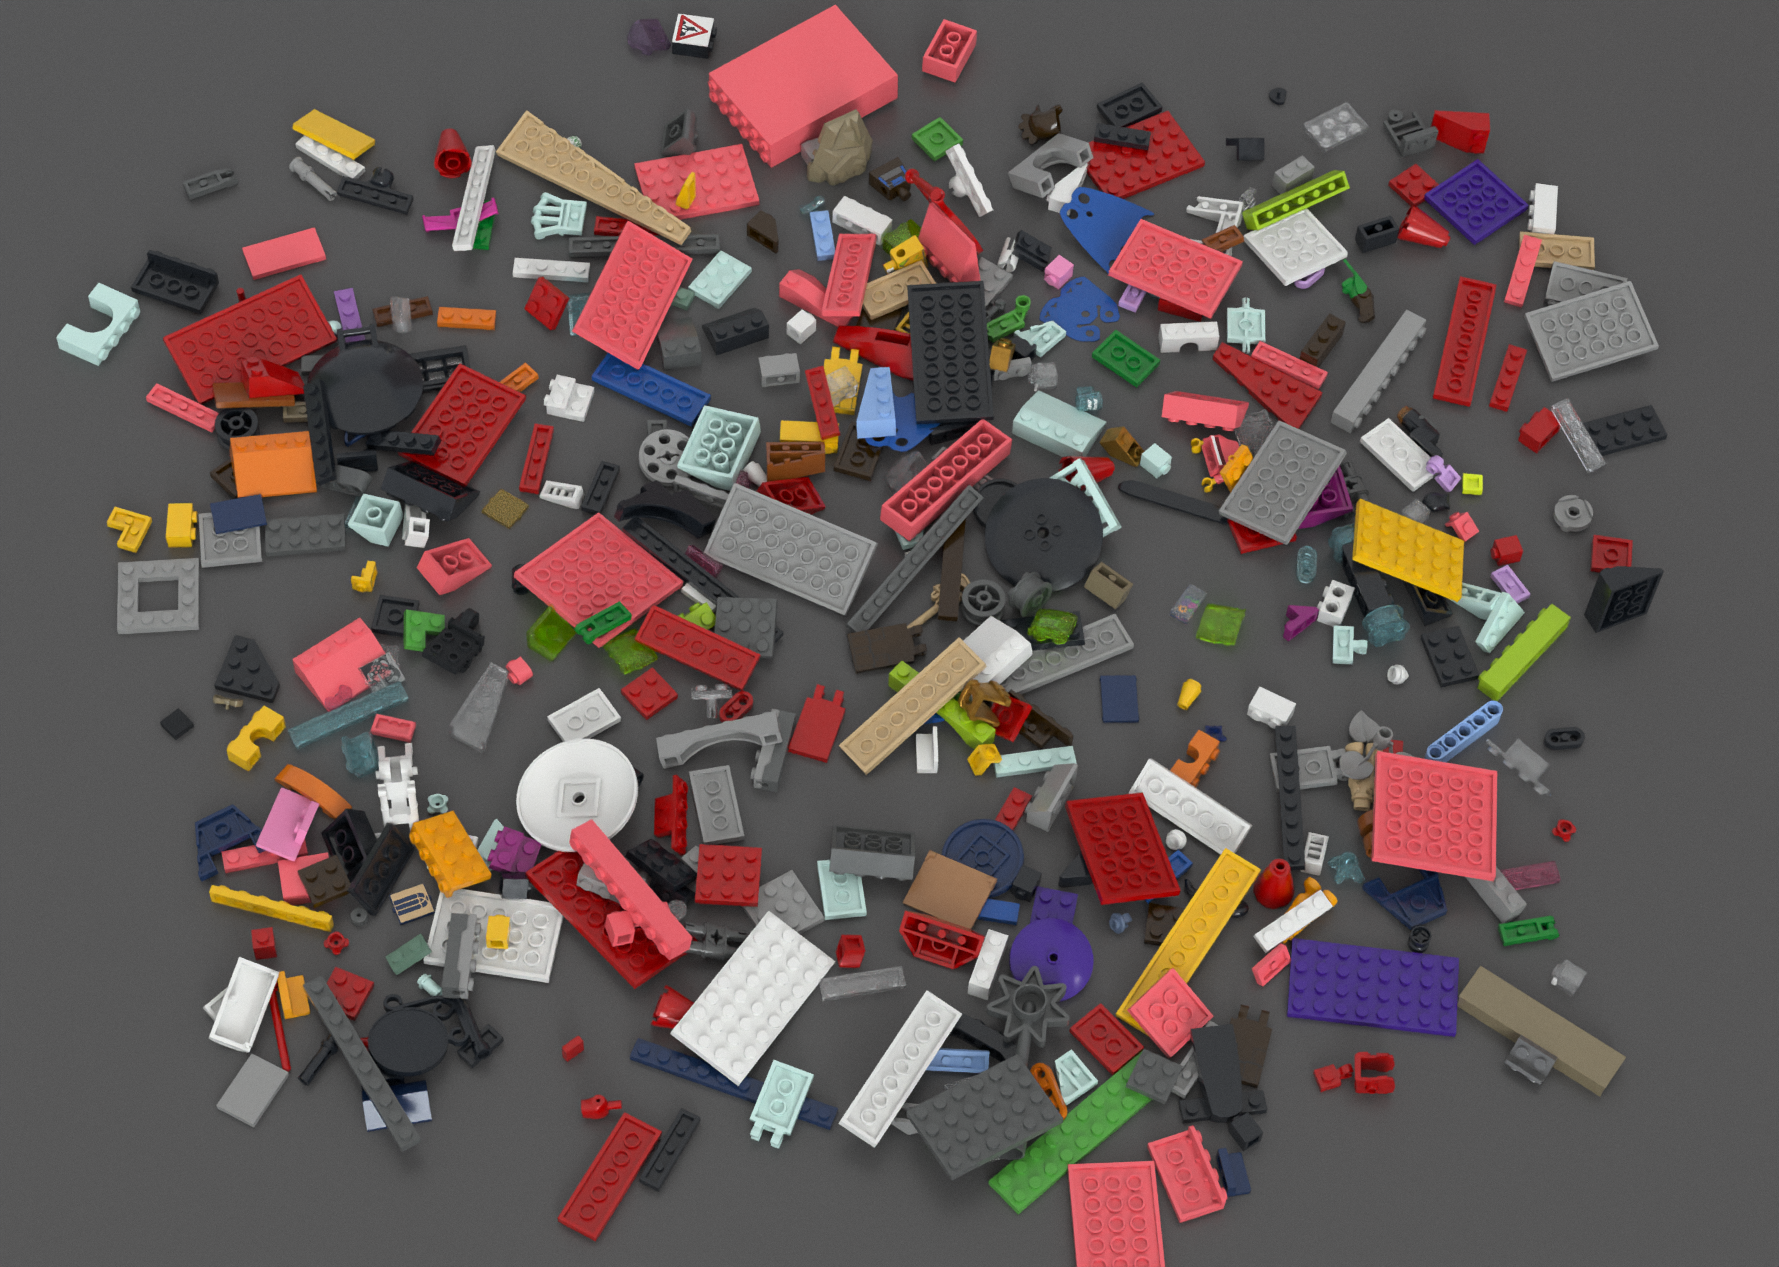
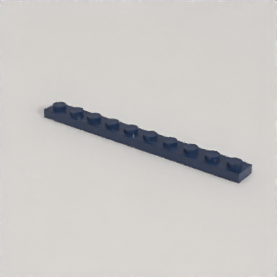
[630,1038,838,1130]

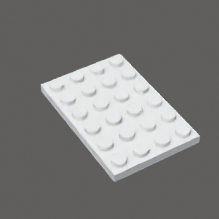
[424,889,564,983]

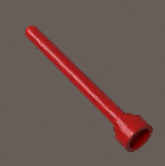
[269,981,291,1072]

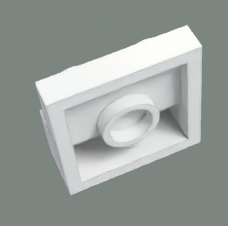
[544,375,595,422]

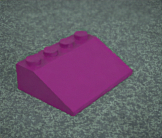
[1298,465,1353,529]

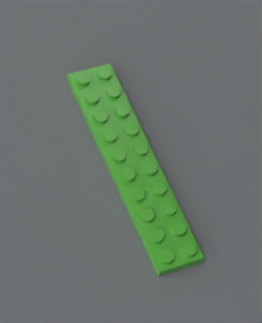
[989,1050,1153,1214]

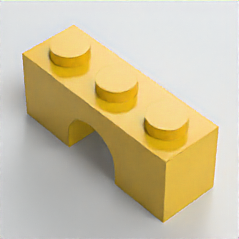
[227,706,286,772]

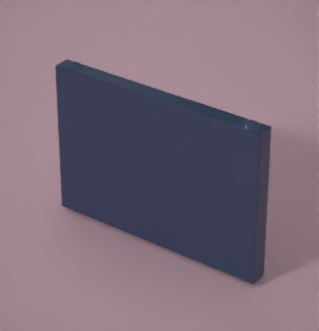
[210,494,267,534]
[1099,675,1140,723]

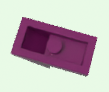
[1283,605,1319,642]

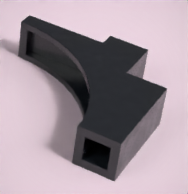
[614,480,716,539]

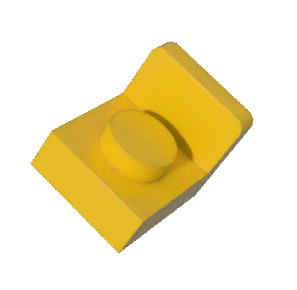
[351,561,378,592]
[967,744,1002,776]

